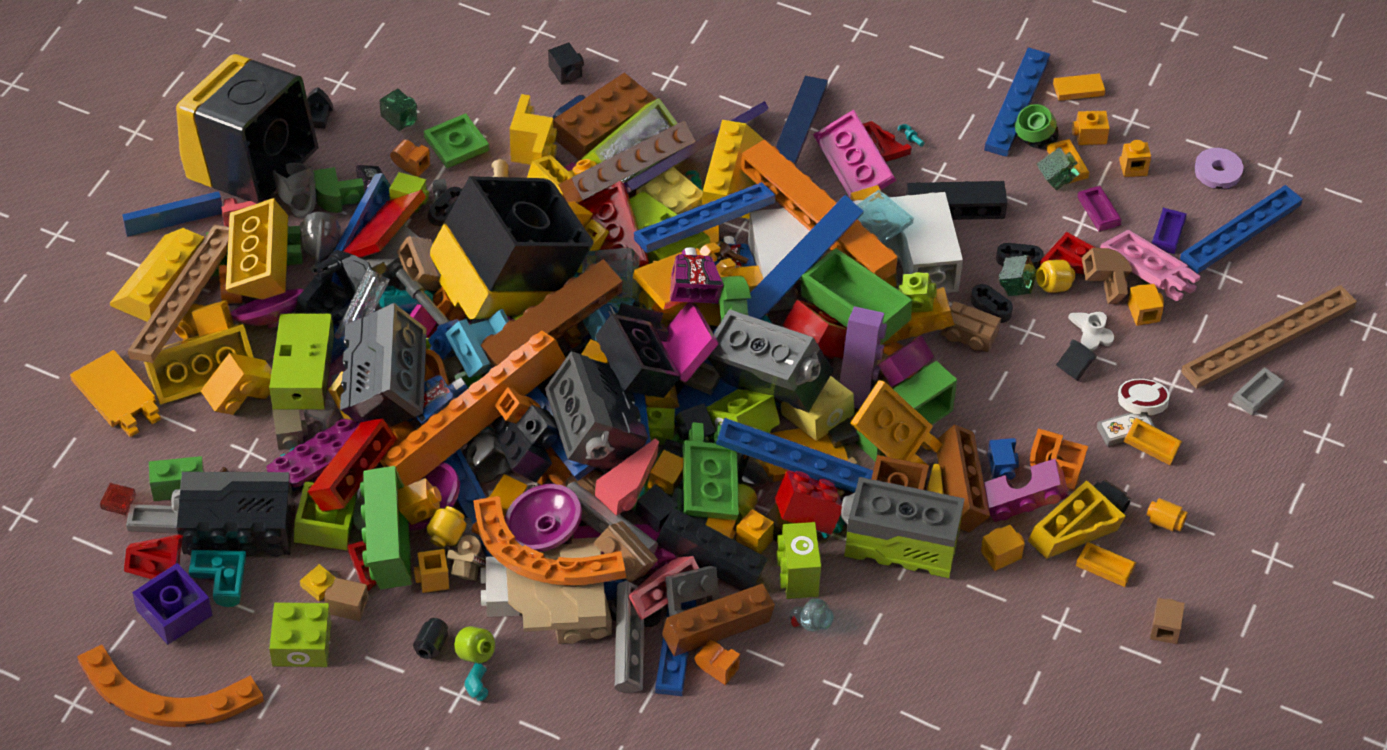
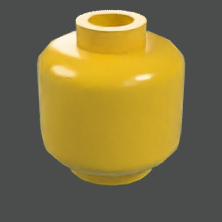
[1036,260,1075,293]
[427,506,466,548]

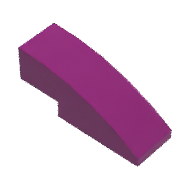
[878,335,934,387]

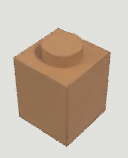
[324,578,368,621]
[1150,598,1185,644]

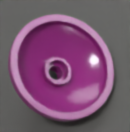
[231,288,303,328]
[409,462,460,531]
[504,484,582,552]

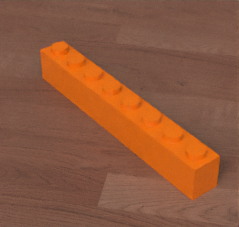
[741,139,897,280]
[381,330,566,487]

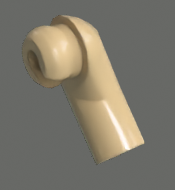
[491,159,509,177]

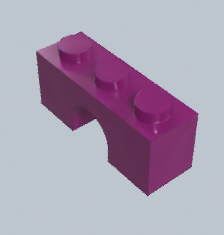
[984,459,1069,522]

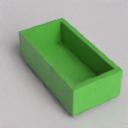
[801,248,912,345]
[856,361,957,462]
[360,466,412,590]

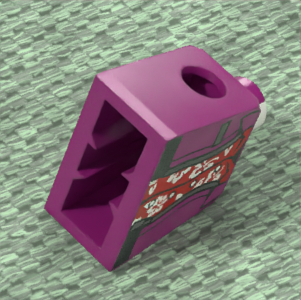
[670,248,723,303]

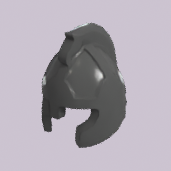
[273,163,316,218]
[300,212,341,265]
[466,429,511,483]

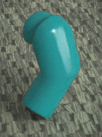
[464,663,489,701]

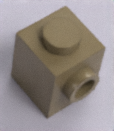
[273,409,308,450]

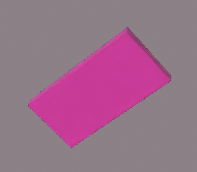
[813,110,897,197]
[661,302,719,382]

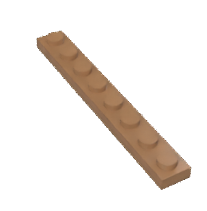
[128,225,229,363]
[1181,285,1357,389]

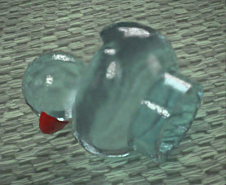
[789,598,834,632]

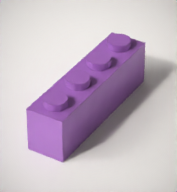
[840,306,887,409]

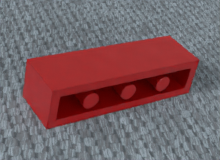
[307,418,397,511]

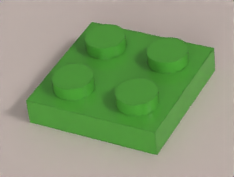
[424,113,489,168]

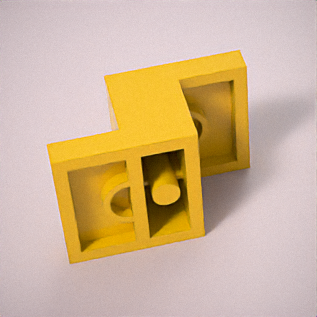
[509,94,557,165]

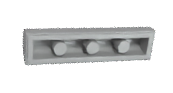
[567,481,658,554]
[615,581,644,693]

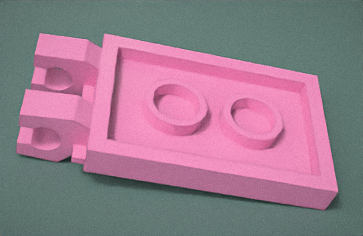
[1100,230,1201,301]

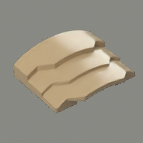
[506,537,606,632]

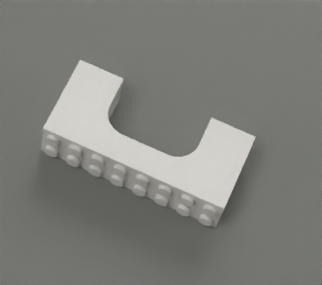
[748,192,963,311]

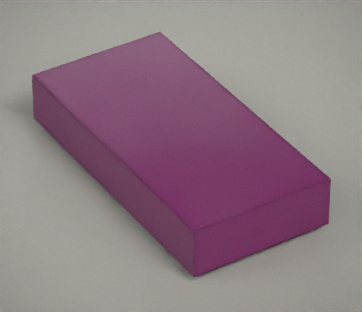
[1077,185,1122,232]

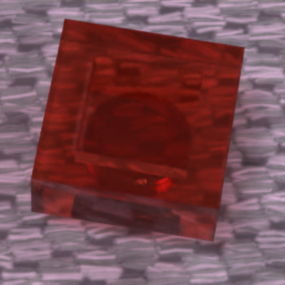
[100,483,136,515]

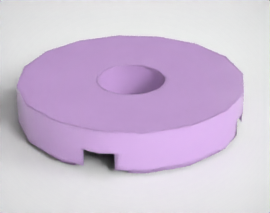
[1195,148,1243,189]

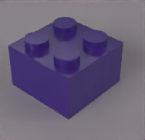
[132,563,212,645]

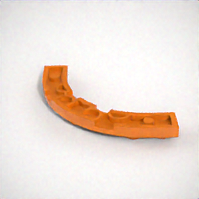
[473,496,626,585]
[77,644,264,727]

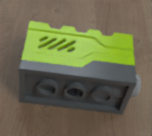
[840,477,965,578]

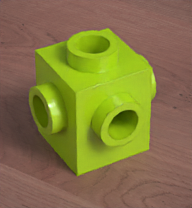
[899,272,937,313]
[646,407,675,445]

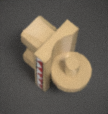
[447,535,486,581]

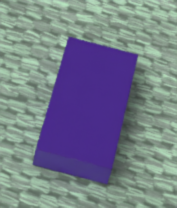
[1152,207,1187,254]

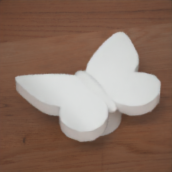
[1068,312,1114,351]

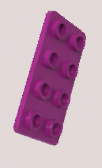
[266,419,359,488]

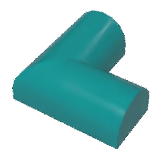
[375,286,433,313]
[189,550,246,607]

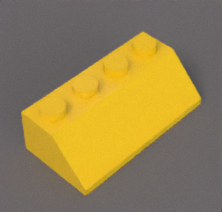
[702,120,764,219]
[226,198,288,299]
[110,228,204,322]
[144,323,254,405]

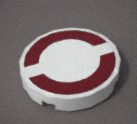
[1118,379,1170,415]

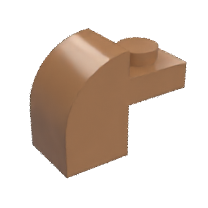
[1082,248,1132,304]

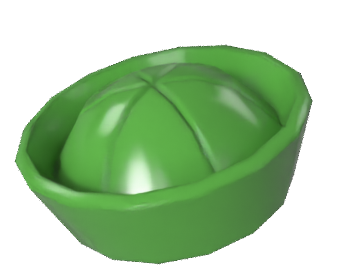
[1015,104,1057,142]

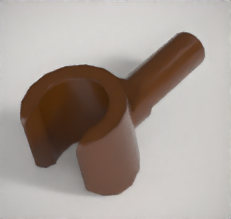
[714,242,749,264]

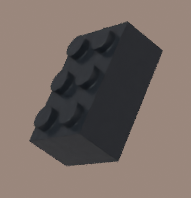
[595,314,681,398]

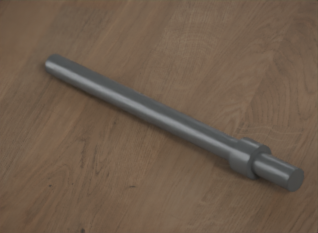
[396,268,489,376]

